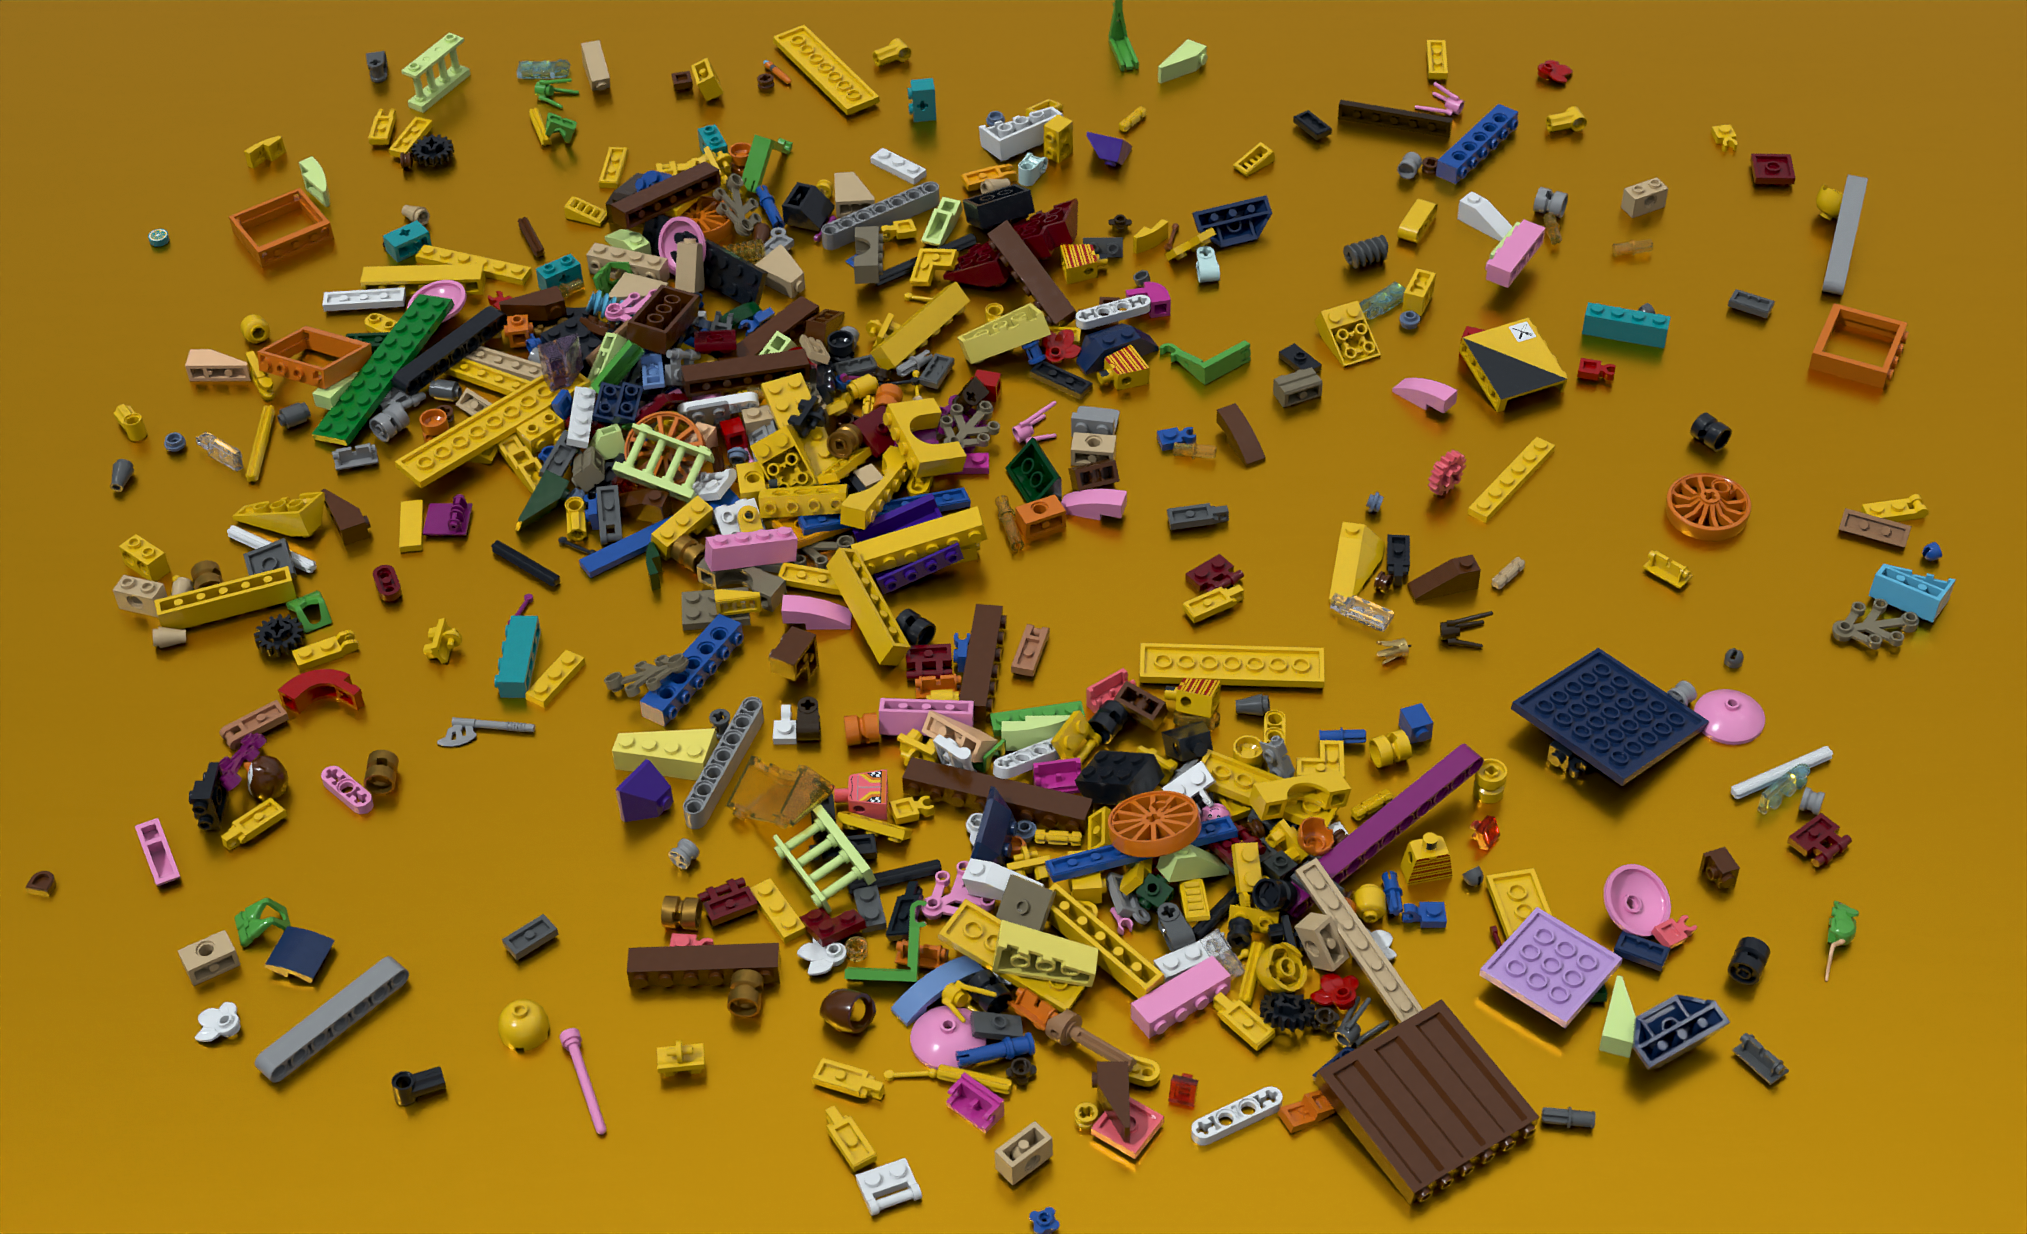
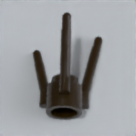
[1440,611,1493,648]

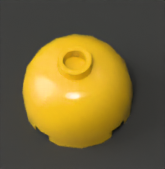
[1816,184,1843,221]
[1256,942,1307,994]
[498,999,550,1051]

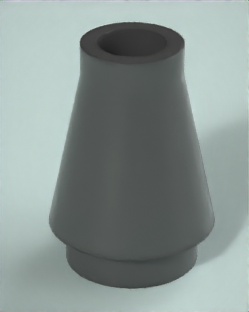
[110,459,134,492]
[1236,693,1270,716]

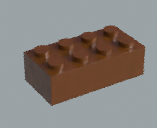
[627,284,699,355]

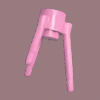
[1415,82,1464,116]
[1012,401,1057,444]

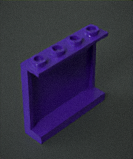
[852,493,964,595]

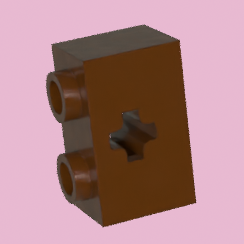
[1068,459,1120,491]
[1114,681,1168,731]

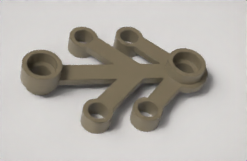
[713,173,762,237]
[939,401,1000,449]
[793,535,855,569]
[1832,599,1919,649]
[604,653,689,697]

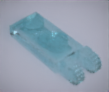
[517,59,570,79]
[1359,281,1406,319]
[1758,763,1810,815]

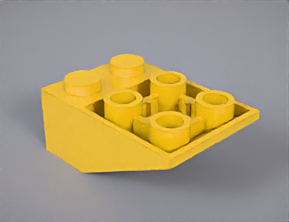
[1315,300,1381,367]
[750,425,818,488]

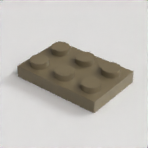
[682,587,750,631]

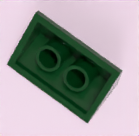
[1005,437,1062,503]

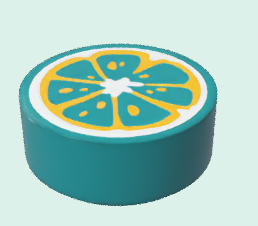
[148,229,169,247]

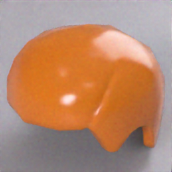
[1297,817,1334,856]

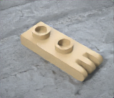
[799,334,830,365]

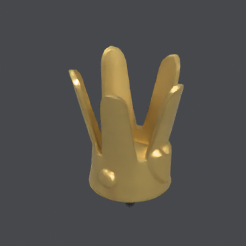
[1376,638,1411,665]

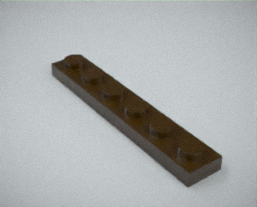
[1338,100,1453,138]

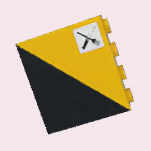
[1459,318,1568,412]

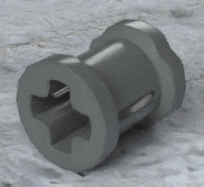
[709,709,730,740]

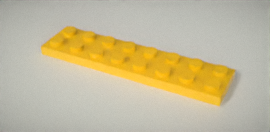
[773,25,880,115]
[1139,643,1324,688]

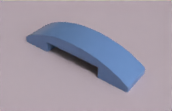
[641,348,665,390]
[891,956,985,1026]

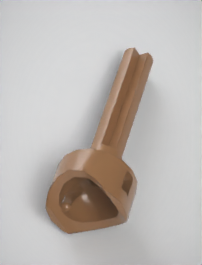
[1045,1008,1137,1072]

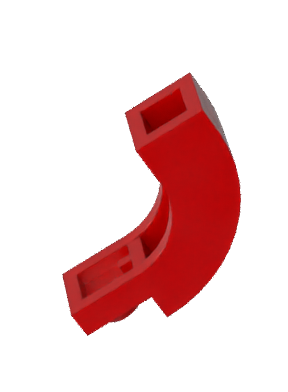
[278,669,364,714]

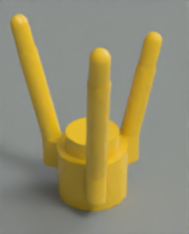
[942,980,997,1023]

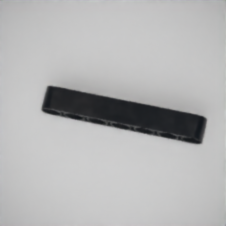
[392,306,508,396]

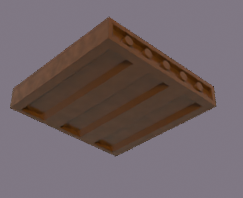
[1315,999,1539,1205]

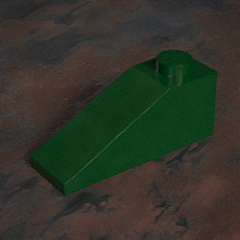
[515,470,570,531]

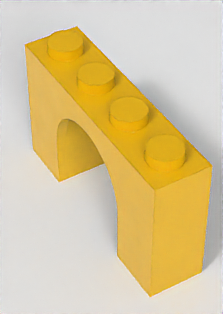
[883,398,967,478]

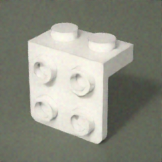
[712,498,766,535]

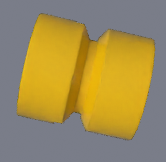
[1368,730,1412,768]
[1233,735,1263,770]
[1473,758,1507,804]

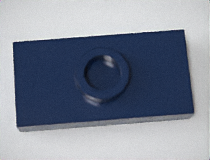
[1613,931,1670,971]

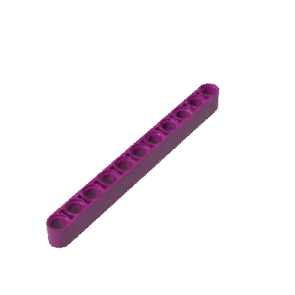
[1286,744,1484,919]

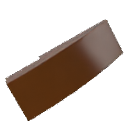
[1216,403,1266,467]

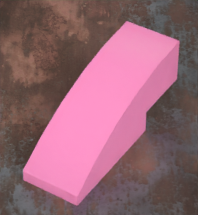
[1392,378,1457,413]
[1061,489,1127,520]
[782,595,852,630]
[135,818,181,886]

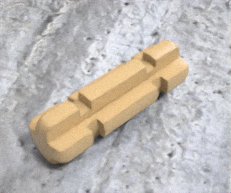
[1491,557,1525,589]

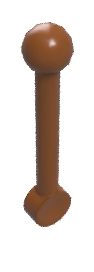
[1164,223,1179,252]

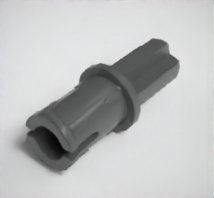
[1541,1107,1595,1129]

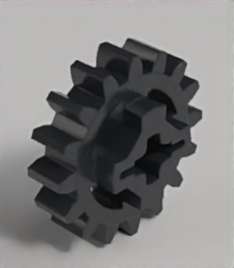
[412,134,454,167]
[254,614,305,657]
[1260,992,1316,1032]

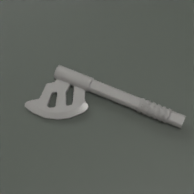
[437,717,535,747]

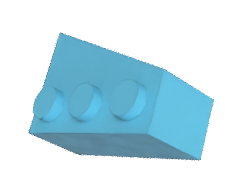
[1869,564,1956,623]

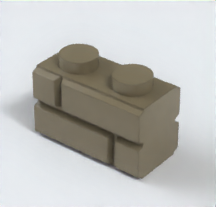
[1273,367,1323,408]
[571,446,605,492]

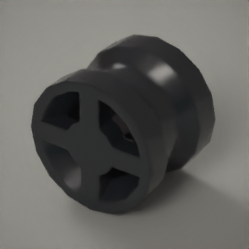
[1227,917,1253,949]

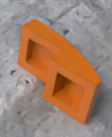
[1278,1090,1336,1133]

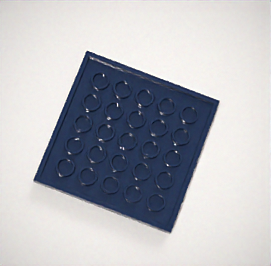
[1511,648,1709,786]

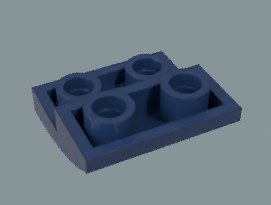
[592,382,643,424]
[264,926,335,983]

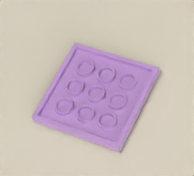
[1479,907,1622,1028]

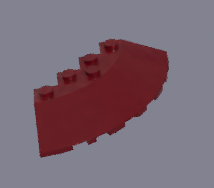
[943,198,1078,287]

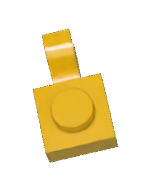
[881,219,917,242]

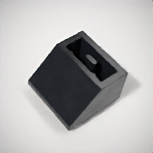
[782,182,835,232]

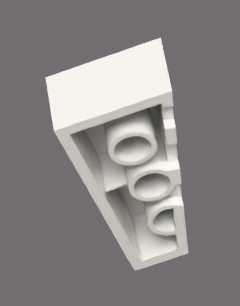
[979,107,1063,161]

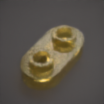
[1173,710,1220,731]

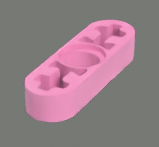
[321,766,374,814]

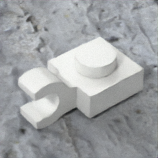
[773,704,797,744]

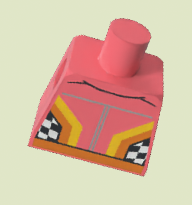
[834,770,888,820]

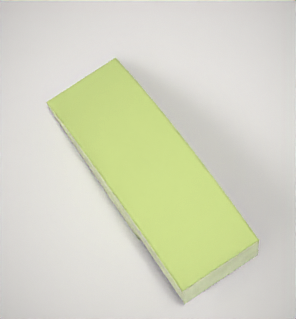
[299,156,330,207]
[921,197,963,247]
[312,372,358,410]
[1001,715,1070,751]

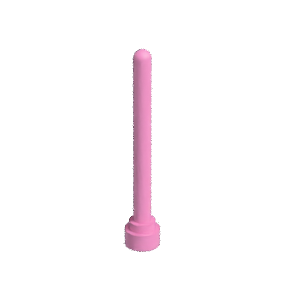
[559,1028,606,1134]

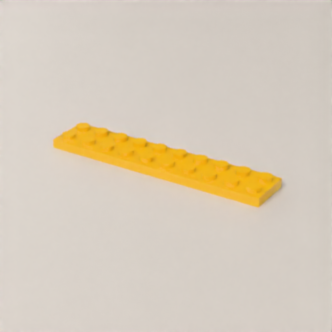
[395,361,591,489]

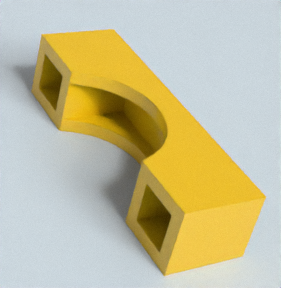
[1249,770,1351,821]

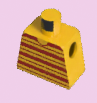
[1060,244,1108,284]
[1097,345,1150,390]
[1164,678,1221,718]
[1400,832,1452,886]

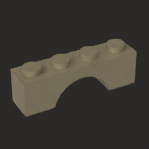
[854,226,883,284]
[696,557,787,612]

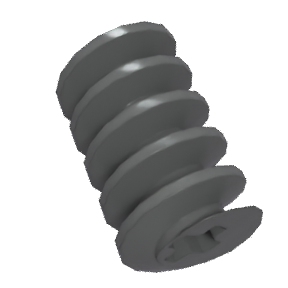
[1343,235,1388,269]

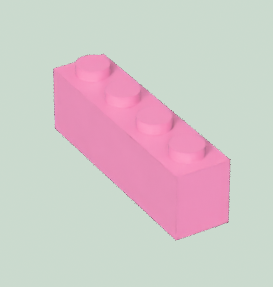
[1485,220,1545,288]
[705,527,798,572]
[879,698,974,736]
[1131,955,1231,1039]

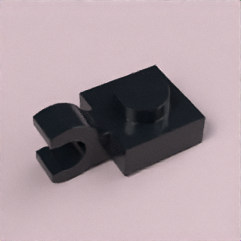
[1547,740,1587,779]

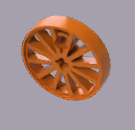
[663,196,734,243]
[624,411,706,488]
[1666,473,1751,541]
[1108,791,1202,857]

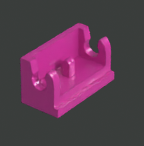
[1033,757,1081,794]
[946,1072,1004,1134]

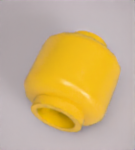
[240,314,270,344]
[1353,884,1386,923]

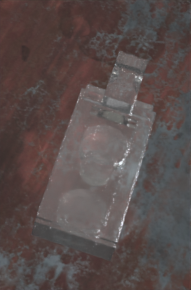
[196,432,243,471]
[1330,593,1394,632]

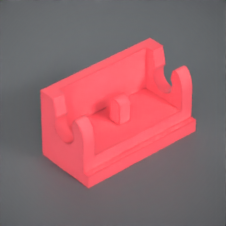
[1086,668,1136,713]

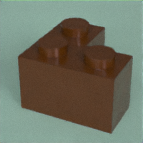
[769,626,819,681]

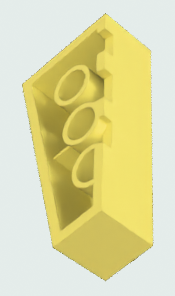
[957,303,1051,364]
[612,728,718,781]
[992,920,1098,987]

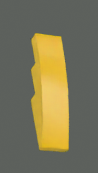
[497,434,542,494]

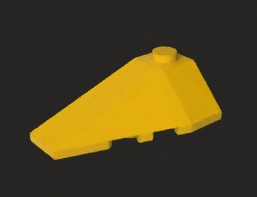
[232,492,325,538]
[1329,522,1385,605]

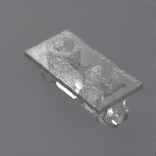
[1200,928,1245,981]

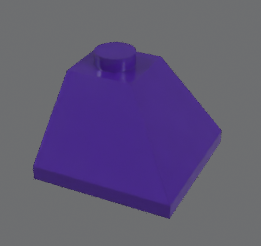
[1086,132,1132,167]
[615,759,673,822]

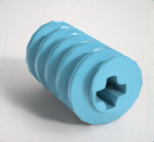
[586,290,632,325]

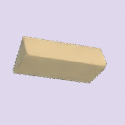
[455,388,492,416]

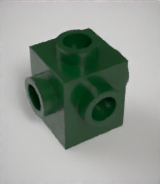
[1135,873,1175,912]

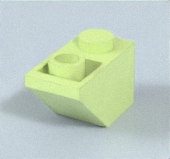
[587,424,625,460]

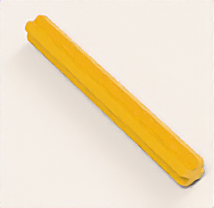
[246,405,275,482]

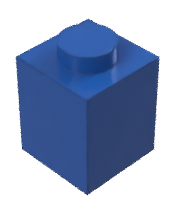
[1399,703,1433,744]

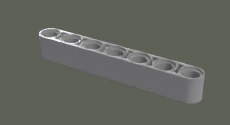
[1822,175,1868,295]
[821,182,940,250]
[683,697,764,829]
[255,956,409,1082]

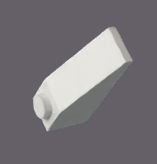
[1458,191,1512,242]
[962,858,1045,901]

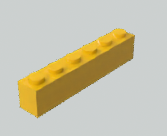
[360,264,486,297]
[870,282,970,371]
[851,506,988,575]
[826,548,911,666]
[154,566,297,630]
[1047,883,1164,999]

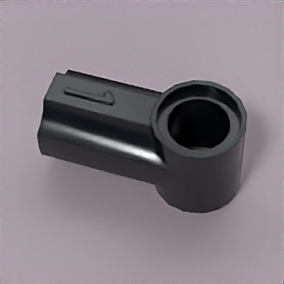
[392,1066,446,1106]

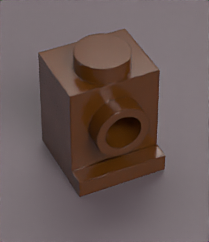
[1700,847,1740,889]

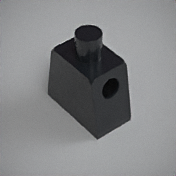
[1161,721,1213,761]

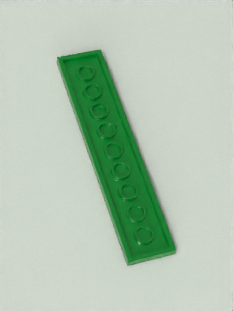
[312,294,455,446]

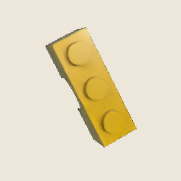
[651,495,713,561]

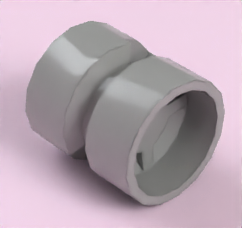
[1533,187,1568,219]
[369,403,410,442]

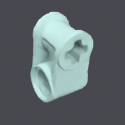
[1018,152,1048,186]
[1196,246,1220,283]

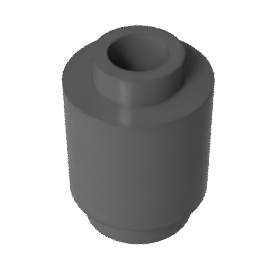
[429,379,462,402]
[277,402,311,429]

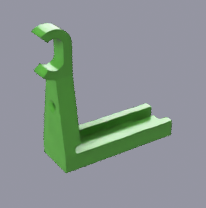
[1108,0,1139,71]
[742,135,793,193]
[591,340,645,431]
[1160,340,1251,385]
[844,900,928,982]

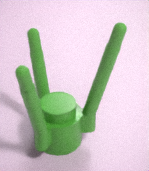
[534,78,579,109]

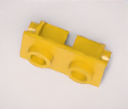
[1643,550,1693,589]
[1228,904,1280,934]

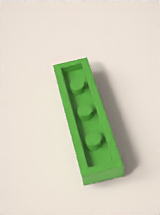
[990,701,1085,737]

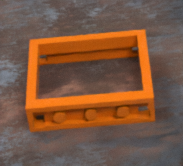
[229,188,334,268]
[1809,303,1909,389]
[257,326,372,389]

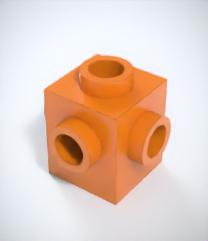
[504,314,534,348]

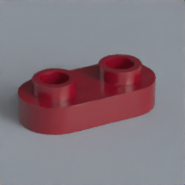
[373,565,402,601]

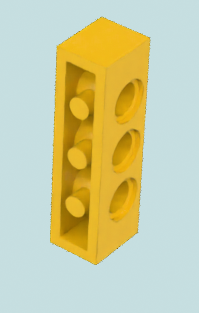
[758,484,848,518]

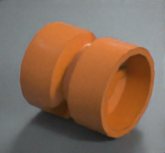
[729,142,751,178]
[872,383,903,411]
[419,408,450,443]
[844,712,880,746]

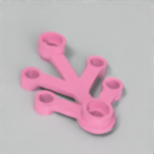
[605,289,657,322]
[921,861,995,920]

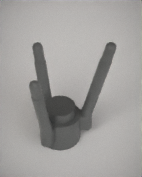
[1335,996,1389,1047]

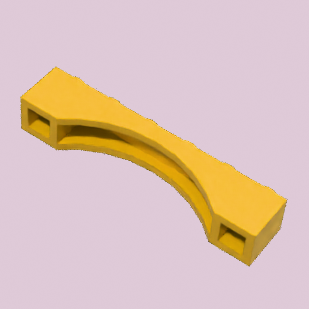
[840,445,912,530]

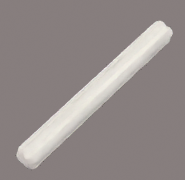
[227,525,317,573]
[1730,746,1833,799]

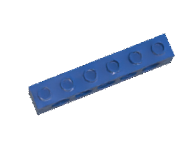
[1436,104,1519,184]
[640,614,744,727]

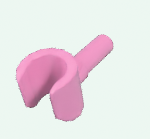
[1110,907,1133,935]

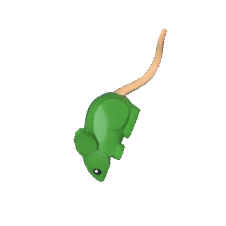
[1825,901,1859,981]

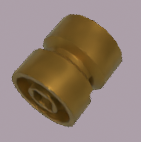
[827,423,863,459]
[670,534,705,574]
[191,560,223,590]
[364,750,399,794]
[661,895,702,930]
[727,969,764,1017]

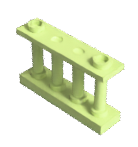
[401,33,471,113]
[612,423,715,503]
[773,804,876,913]

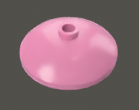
[658,216,706,275]
[407,280,467,323]
[1694,689,1765,745]
[1604,864,1671,937]
[910,1006,987,1070]

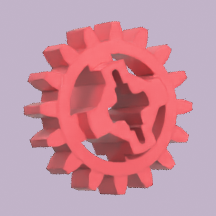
[1428,450,1467,496]

